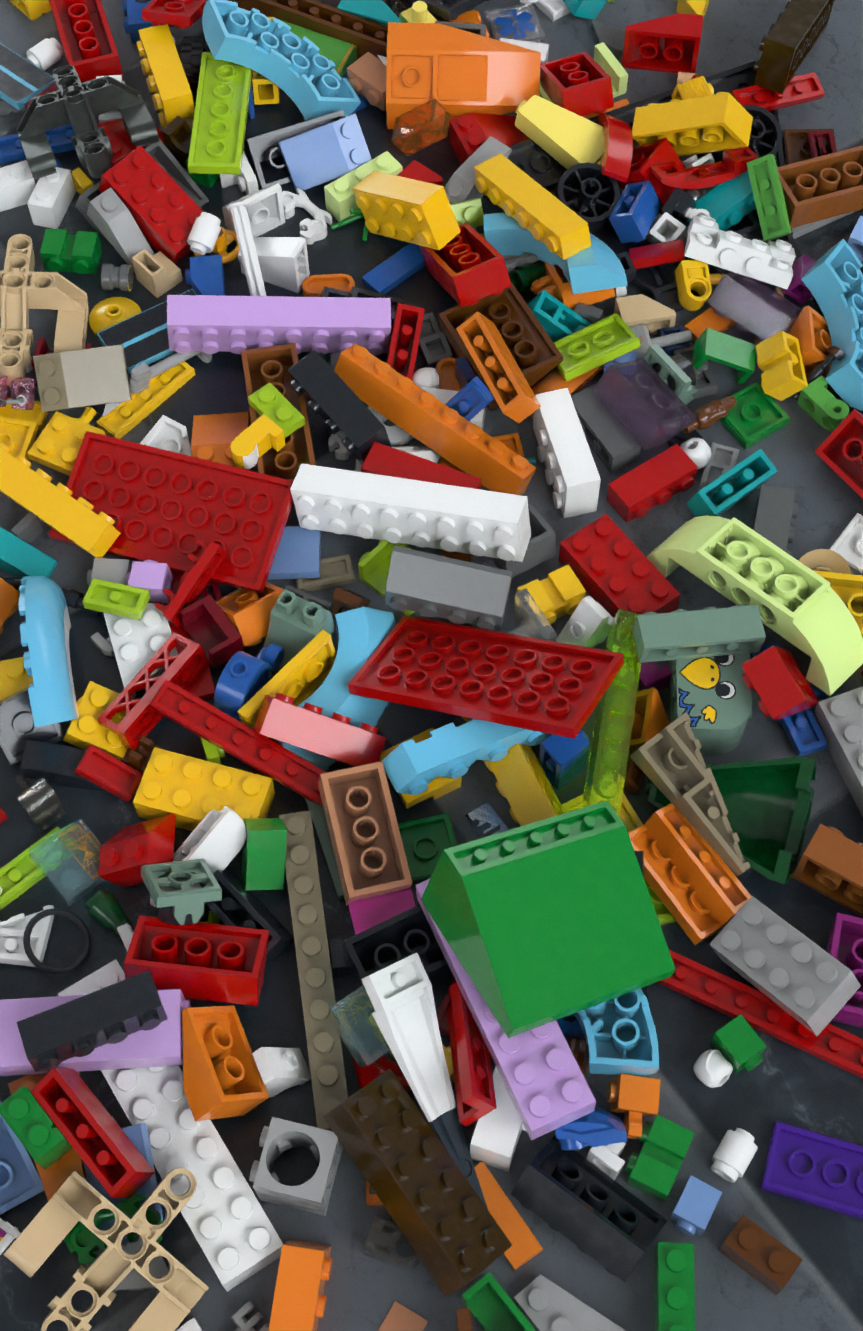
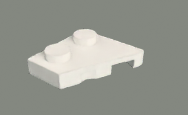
[0,905,54,967]

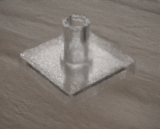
[506,588,557,642]

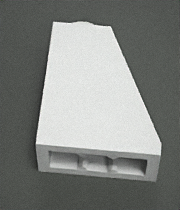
[238,237,310,293]

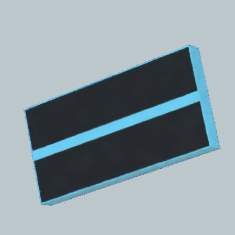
[0,43,55,110]
[97,289,197,375]

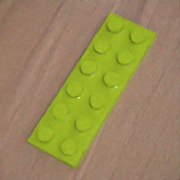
[188,52,252,175]

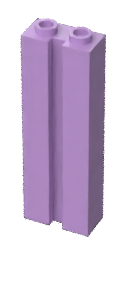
[0,989,191,1076]

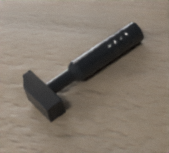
[792,346,846,401]

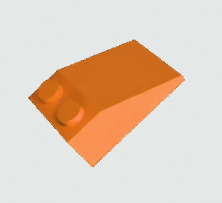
[191,412,251,471]
[182,1005,269,1121]

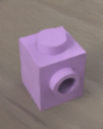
[125,560,174,603]

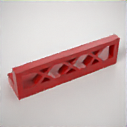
[97,632,209,751]
[447,982,497,1126]

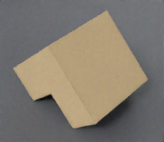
[132,249,183,298]

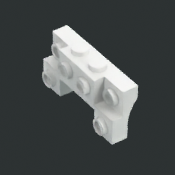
[684,215,796,289]

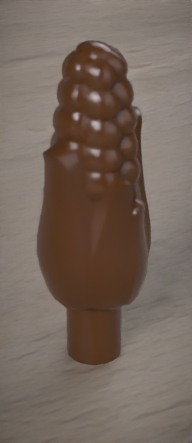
[681,395,737,434]

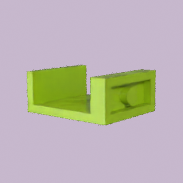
[358,540,417,617]

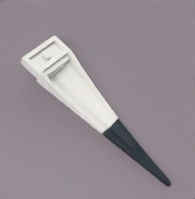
[361,953,488,1209]

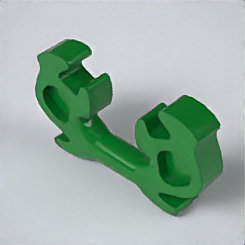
[71,1194,163,1265]

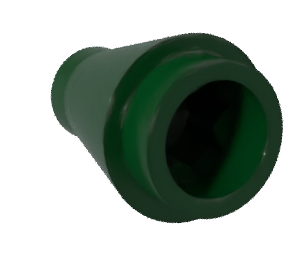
[510,261,546,292]
[85,889,132,937]

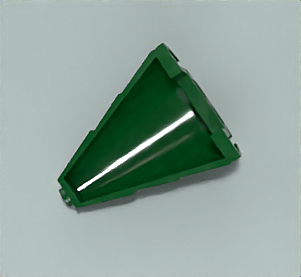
[646,756,817,884]

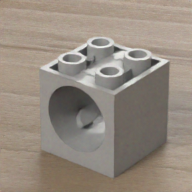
[249,1117,343,1216]

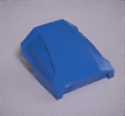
[554,1107,628,1150]

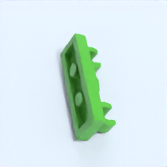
[746,154,792,242]

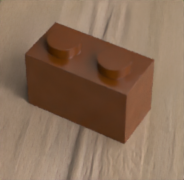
[718,1214,803,1295]

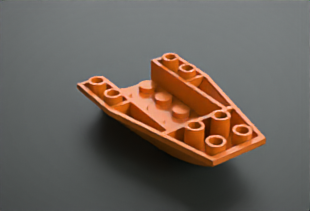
[386,22,541,130]

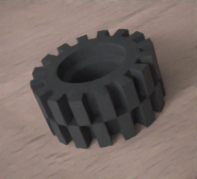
[181,36,208,83]

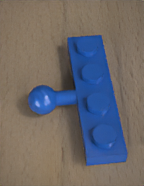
[0,123,75,168]
[750,642,839,756]

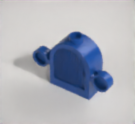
[214,643,285,722]

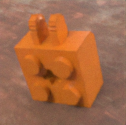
[531,262,615,311]

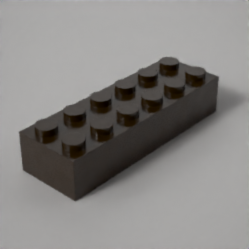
[753,0,835,94]
[324,1069,512,1296]

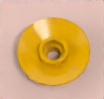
[89,297,142,337]

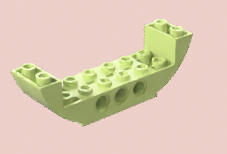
[647,515,863,696]

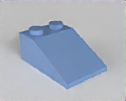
[278,114,372,193]
[0,1093,44,1215]

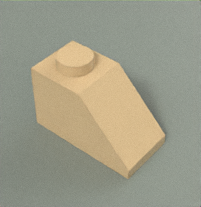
[614,294,676,336]

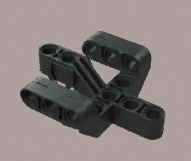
[16,65,159,180]

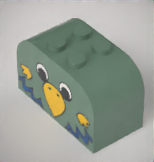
[669,653,757,756]

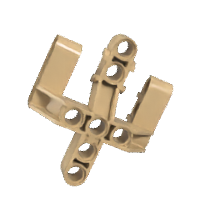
[0,234,89,387]
[3,1168,209,1331]

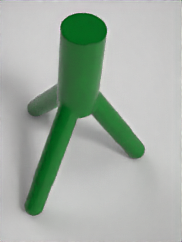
[330,208,369,242]

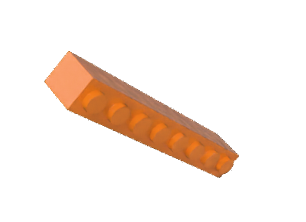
[334,343,537,495]

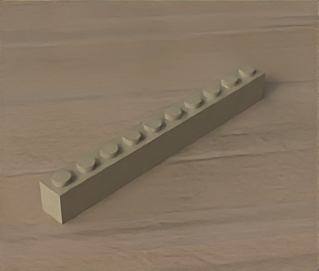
[279,811,349,1132]

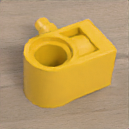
[675,260,728,311]

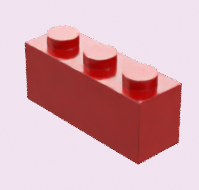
[386,303,425,380]
[606,444,698,523]

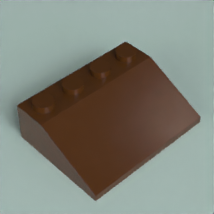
[438,281,563,411]

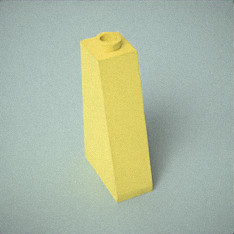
[514,95,605,169]

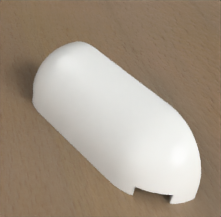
[150,806,246,907]

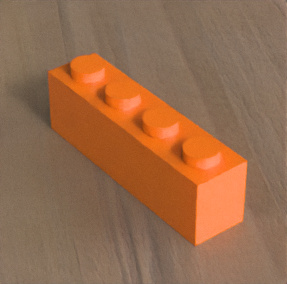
[456,311,541,423]

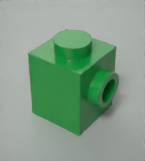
[711,1014,767,1074]

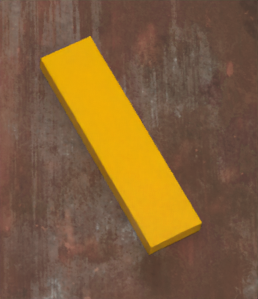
[96,361,196,439]

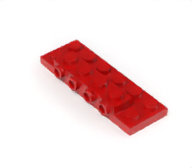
[142,0,207,29]

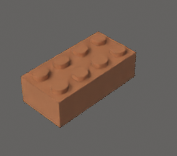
[318,761,413,906]

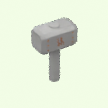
[629,323,692,370]

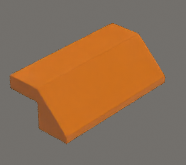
[628,803,752,945]

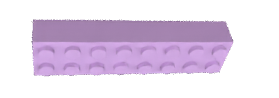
[167,295,391,356]
[415,879,596,1140]

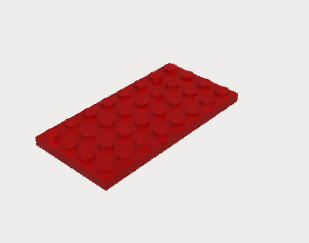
[48,431,294,594]
[348,615,624,739]

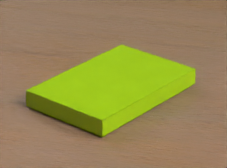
[554,313,641,382]

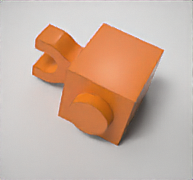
[606,1074,661,1139]

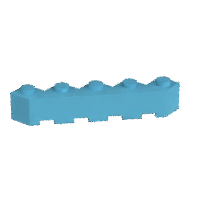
[382,718,548,795]

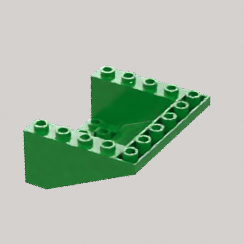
[421,801,676,1038]

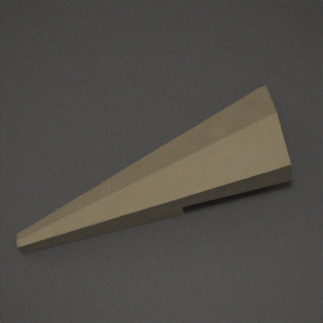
[629,712,750,876]

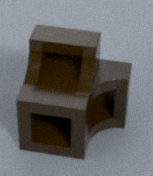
[162,116,193,170]

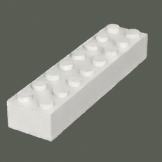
[290,463,531,562]

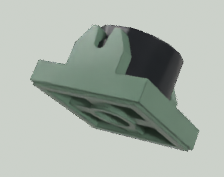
[631,343,698,417]
[141,859,222,925]

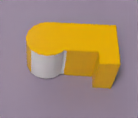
[230,414,286,470]

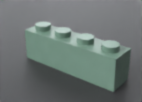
[632,604,766,663]

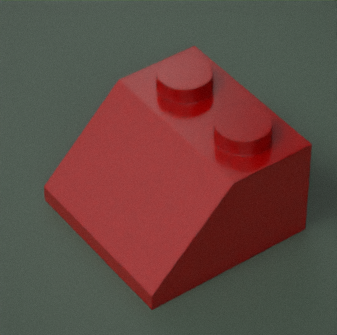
[98,813,176,888]

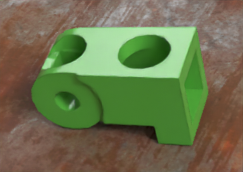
[797,375,850,432]

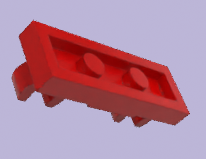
[155,540,226,628]

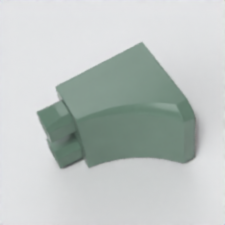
[263,589,337,673]

